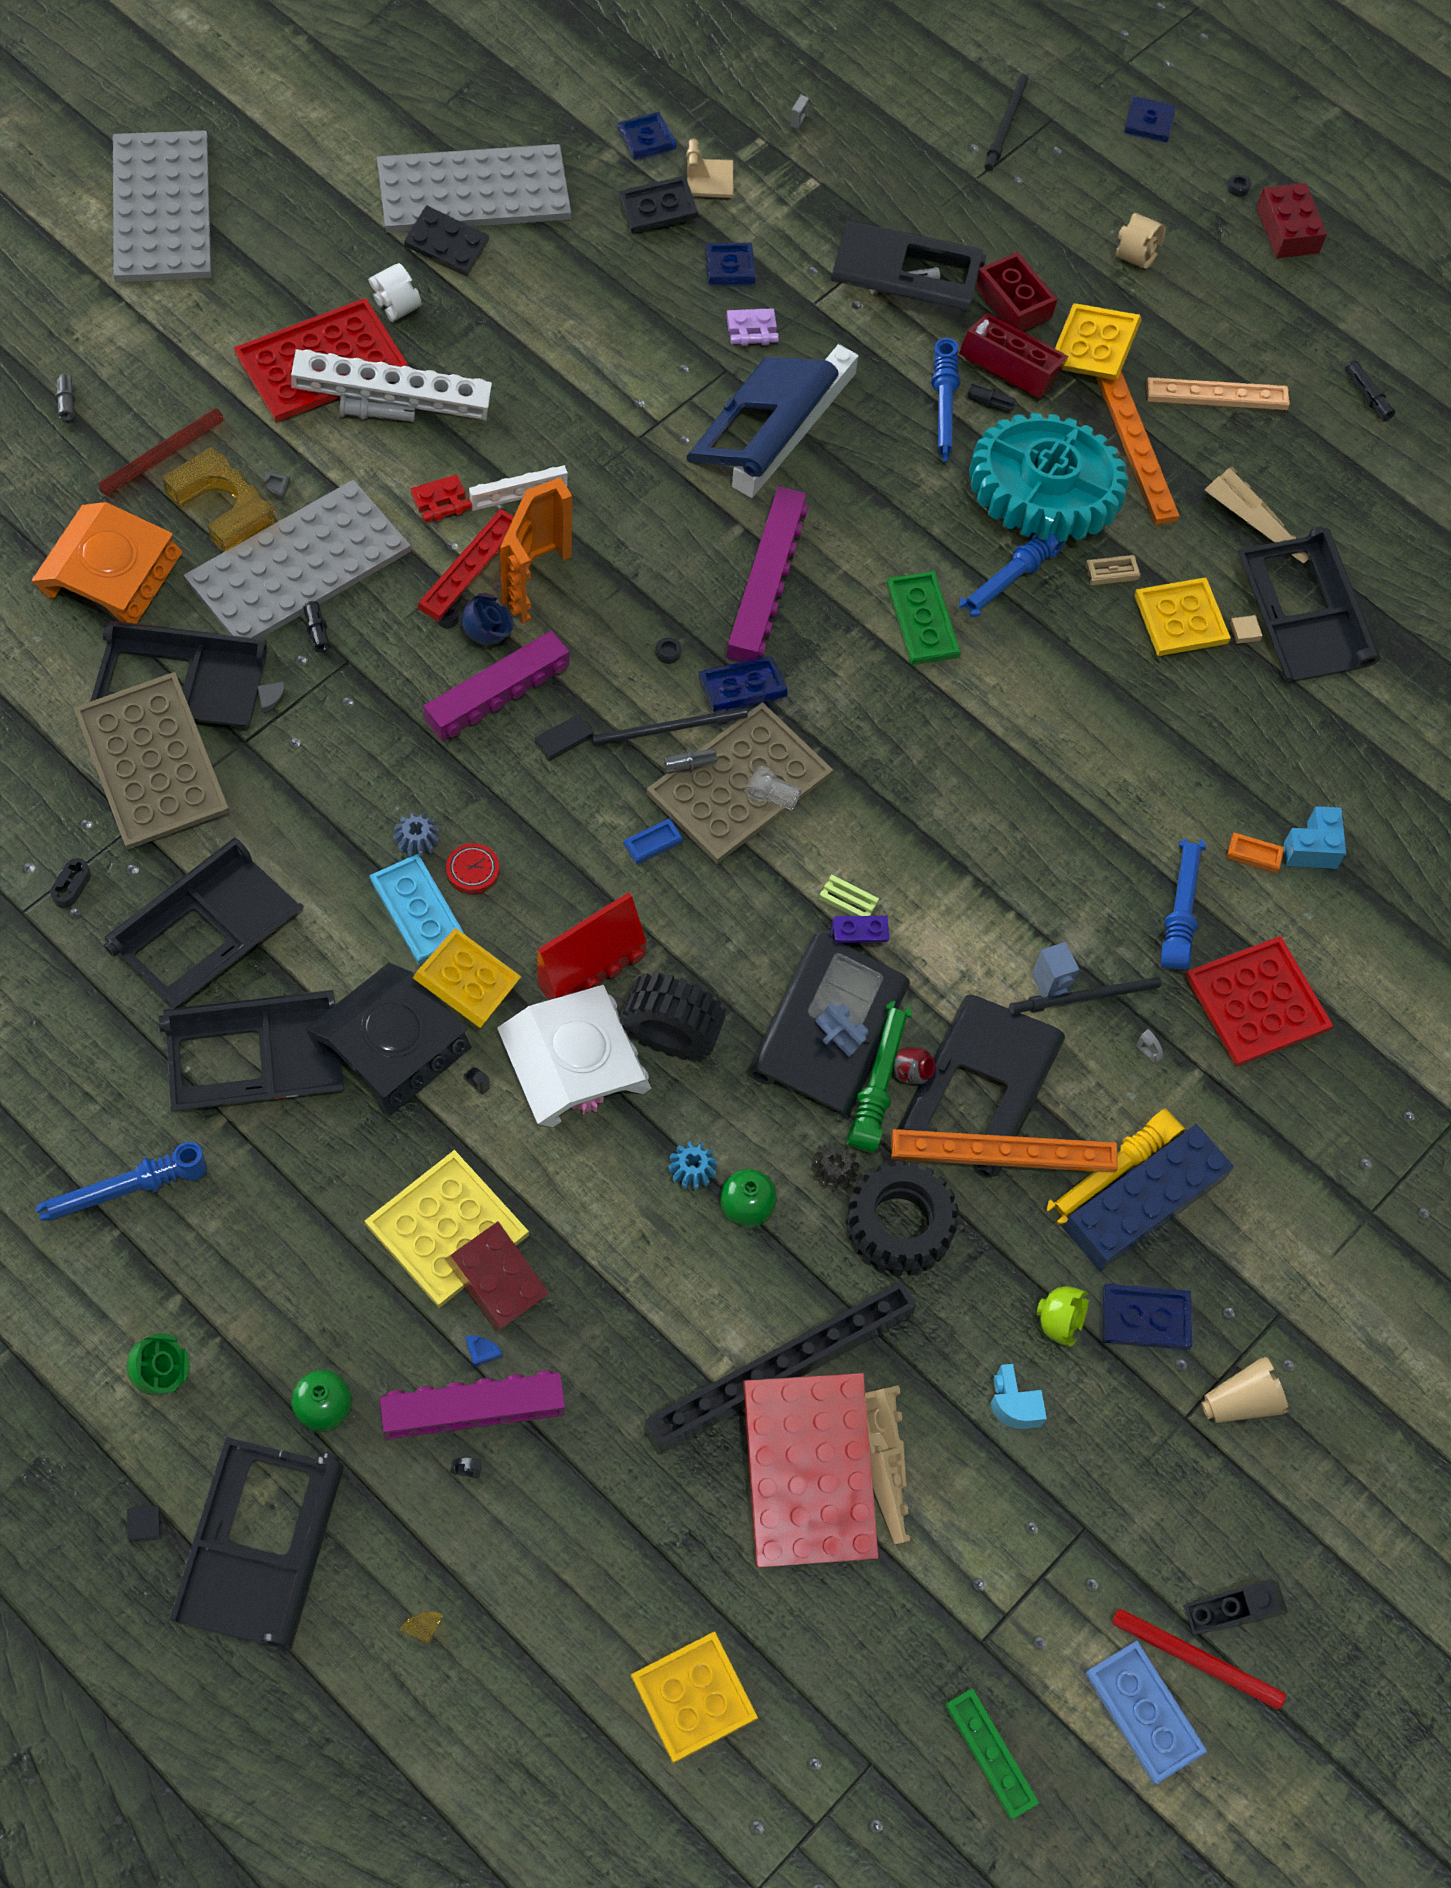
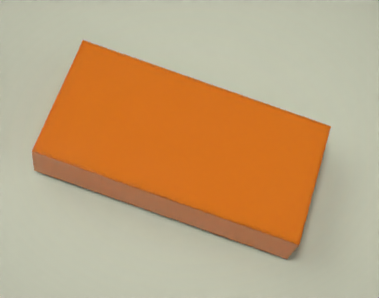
[1226,833,1284,873]

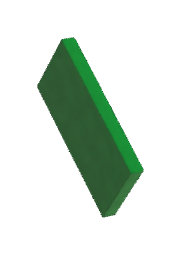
[886,571,961,665]

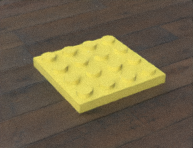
[364,1150,529,1308]

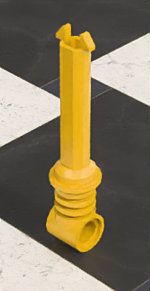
[1046,1108,1185,1224]

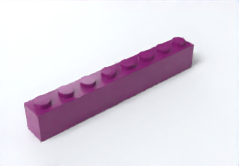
[727,486,809,666]

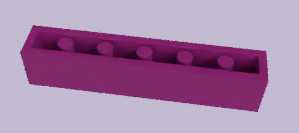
[423,630,569,741]
[380,1370,565,1440]

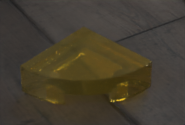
[400,1611,443,1645]

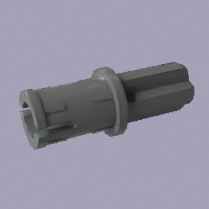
[55,374,76,421]
[664,749,717,773]

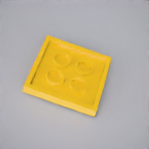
[1055,303,1141,380]
[1134,577,1231,656]
[413,928,521,1028]
[631,1631,758,1764]

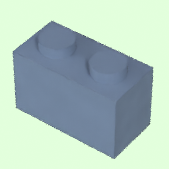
[1031,942,1079,997]

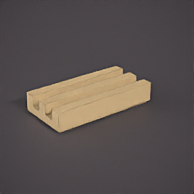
[1085,555,1140,585]

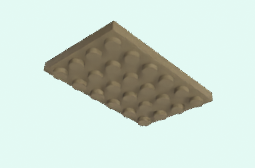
[73,672,230,850]
[646,702,833,864]

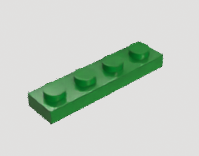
[945,1688,1039,1821]

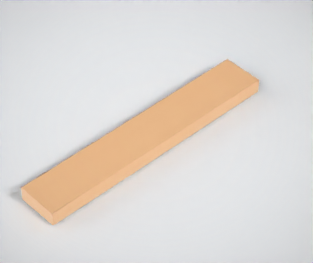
[1146,377,1290,410]

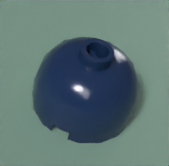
[461,593,514,646]

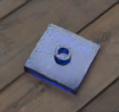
[1124,96,1176,142]
[617,112,676,160]
[705,242,756,285]

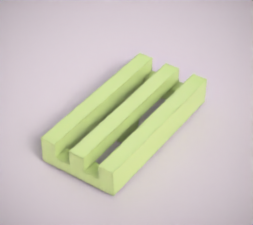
[819,875,879,916]

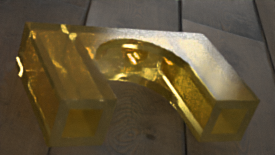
[162,447,274,553]

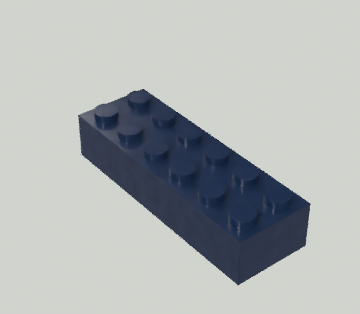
[1063,1124,1234,1272]

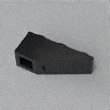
[1184,1579,1288,1636]

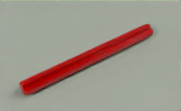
[1112,1609,1286,1709]

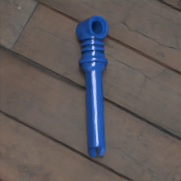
[931,338,961,462]
[959,533,1065,617]
[1161,838,1206,970]
[36,1142,207,1220]

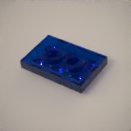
[699,656,788,713]
[1103,1284,1192,1350]

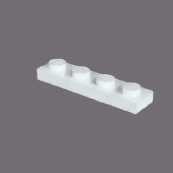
[469,465,568,511]

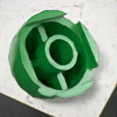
[720,1169,777,1228]
[126,1333,190,1396]
[291,1370,353,1432]

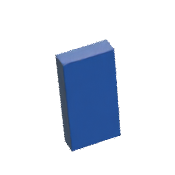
[623,818,683,865]

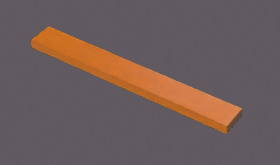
[891,1129,1118,1173]

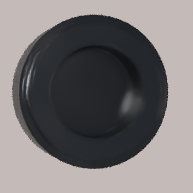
[1227,174,1251,197]
[656,637,681,664]

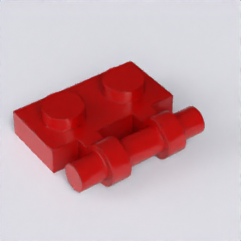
[410,474,472,523]

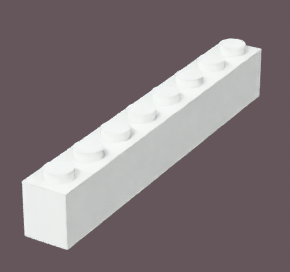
[732,344,859,498]

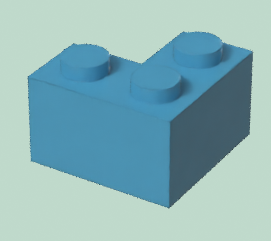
[1283,806,1346,869]

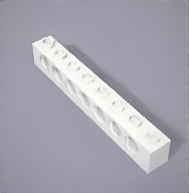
[291,349,492,420]

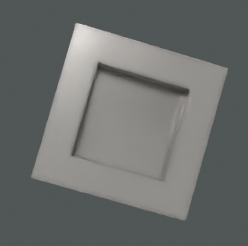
[790,95,809,129]

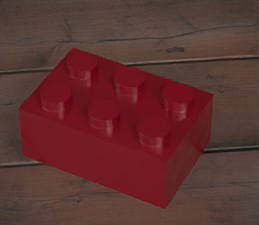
[1256,183,1327,259]
[975,252,1057,331]
[445,1221,549,1331]

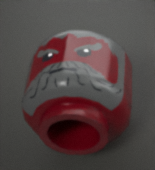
[893,1047,935,1085]

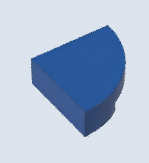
[465,1335,503,1367]

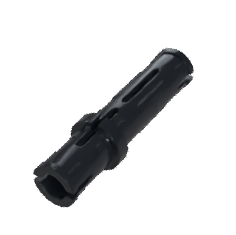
[1345,360,1396,421]

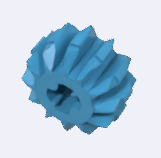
[668,1141,717,1191]

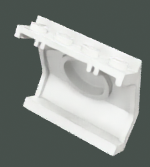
[497,985,651,1127]

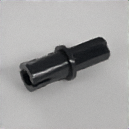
[967,384,1016,411]

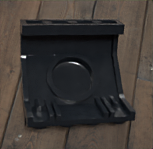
[305,962,472,1116]

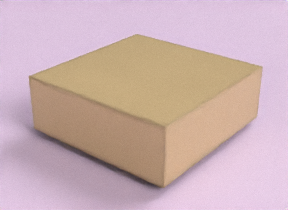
[1230,615,1262,644]

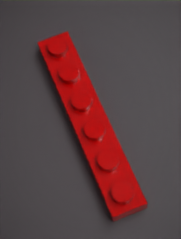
[417,509,514,622]

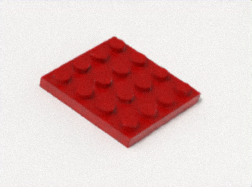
[1185,936,1333,1067]

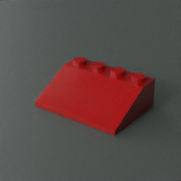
[537,892,647,1000]

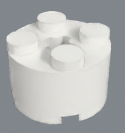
[369,263,422,322]

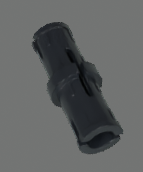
[303,601,331,652]

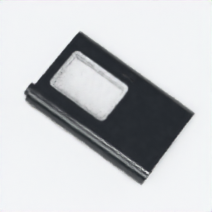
[748,933,910,1120]

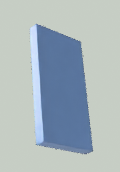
[1085,1641,1208,1786]

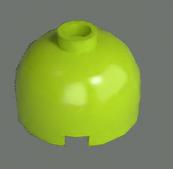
[1037,1286,1089,1347]

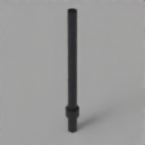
[985,74,1028,171]
[592,707,748,745]
[1009,977,1161,1014]

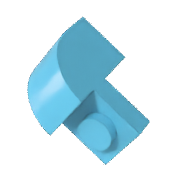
[990,1364,1047,1429]

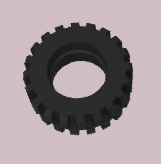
[845,1160,959,1276]

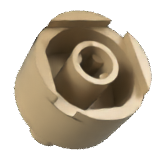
[1116,213,1166,268]

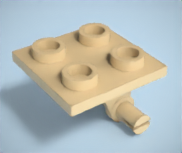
[687,139,733,198]

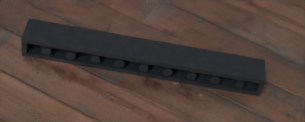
[644,1281,917,1455]

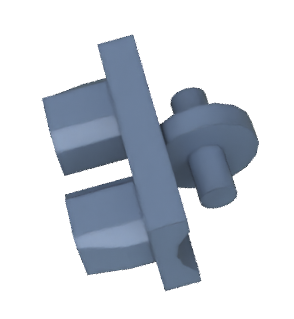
[815,1002,868,1057]

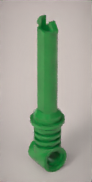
[846,1001,912,1154]

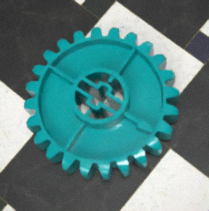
[969,413,1128,542]

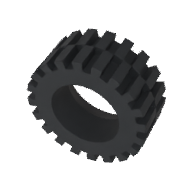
[620,973,726,1060]

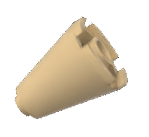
[1201,1357,1288,1423]

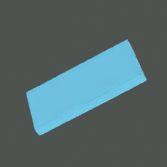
[369,854,464,965]

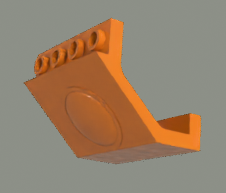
[500,477,572,624]
[31,502,183,624]

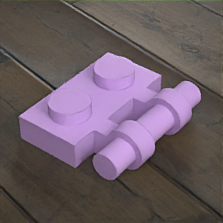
[727,309,778,346]

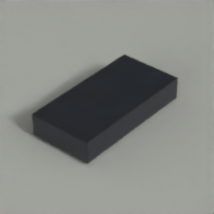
[535,714,593,761]

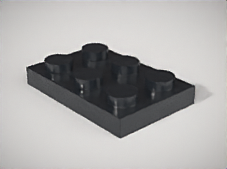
[619,175,698,234]
[404,205,489,276]

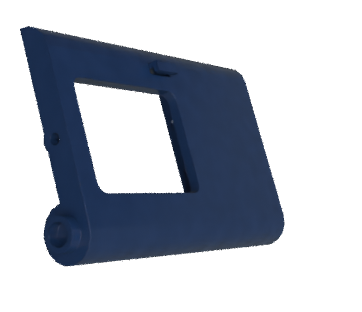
[687,357,839,477]

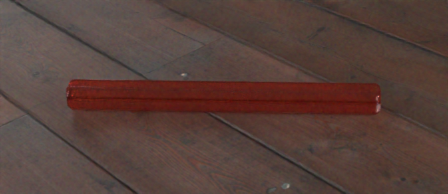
[98,408,224,495]

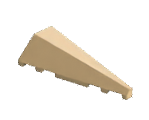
[1205,467,1309,563]
[865,1385,910,1544]

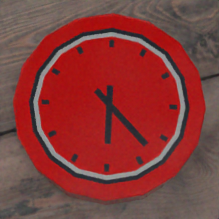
[446,843,500,894]

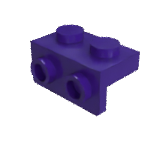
[830,915,889,943]

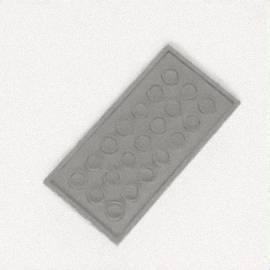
[113,131,212,282]
[377,144,571,233]
[184,480,411,639]

